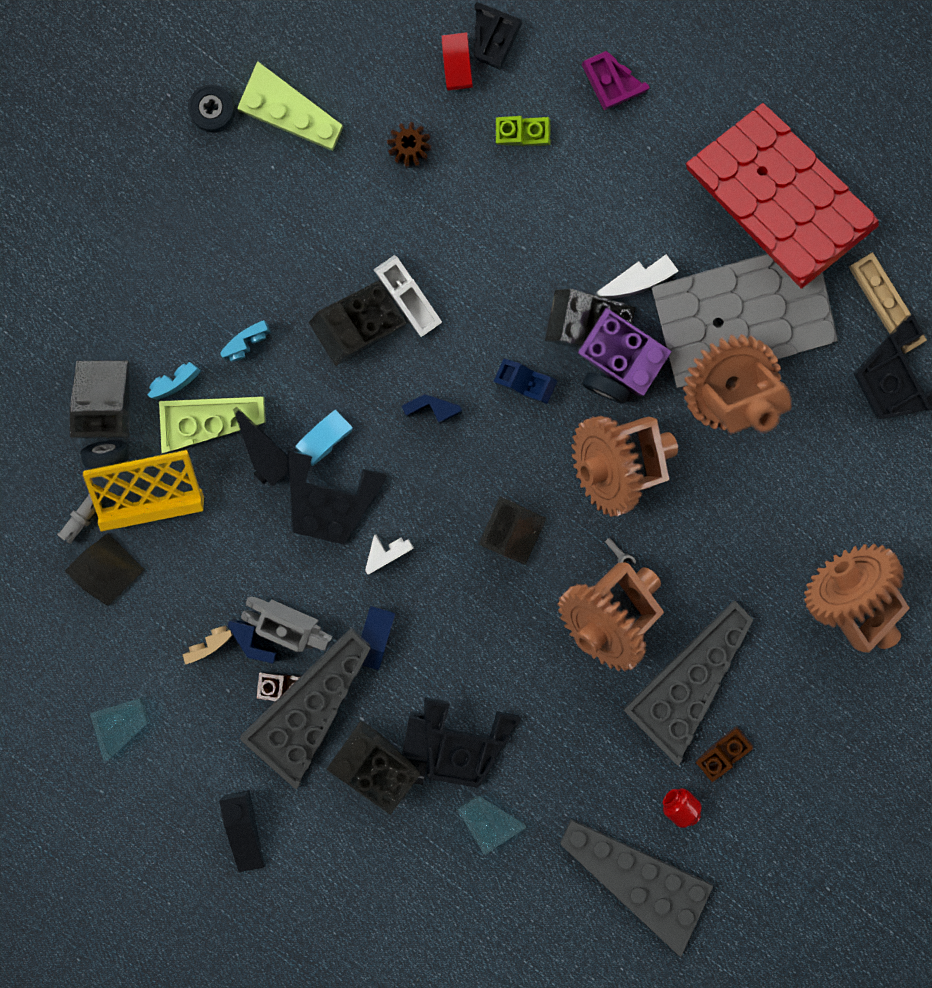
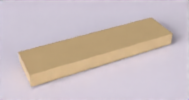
[849,252,927,354]

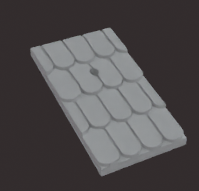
[652,253,838,388]

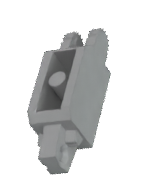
[241,596,332,652]

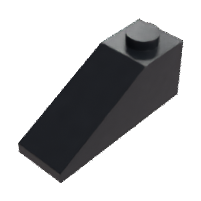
[233,406,289,486]
[219,790,265,872]

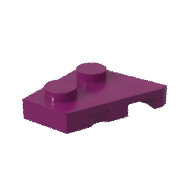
[581,51,650,111]

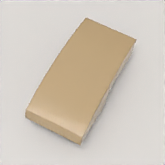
[183,626,234,665]

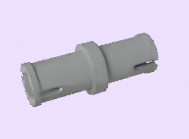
[57,494,103,544]

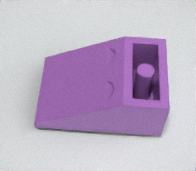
[578,308,672,396]

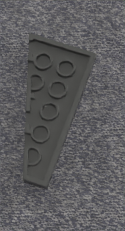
[623,600,753,766]
[240,627,370,790]
[560,819,713,957]

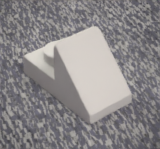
[365,534,414,574]

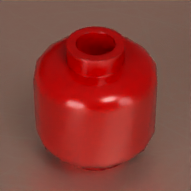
[663,788,702,828]

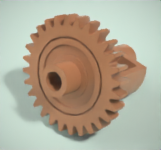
[683,334,791,434]
[571,416,678,517]
[804,544,910,652]
[558,562,664,671]

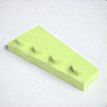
[237,61,343,151]
[159,397,266,453]

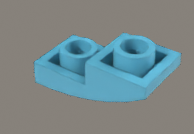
[220,320,271,362]
[147,362,201,400]
[295,410,353,466]

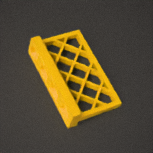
[83,450,204,532]

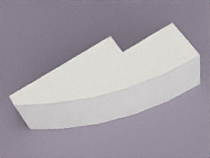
[374,255,442,337]
[595,255,678,300]

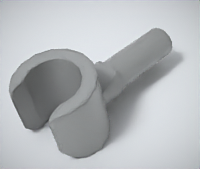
[605,538,636,564]

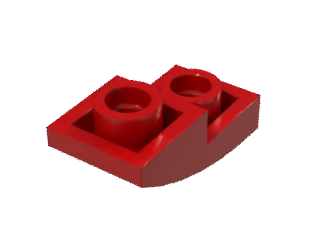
[442,32,473,91]

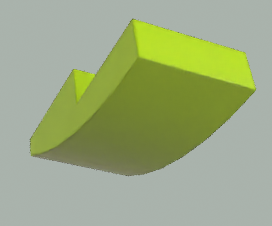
[496,116,551,146]

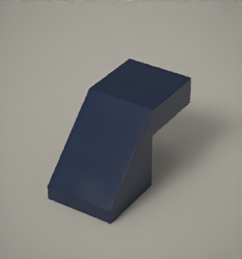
[493,358,557,404]
[401,394,462,424]
[361,606,395,670]
[228,619,278,663]

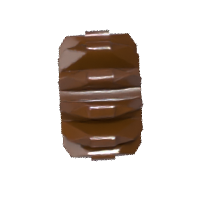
[387,122,431,168]

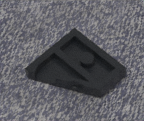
[475,2,522,70]

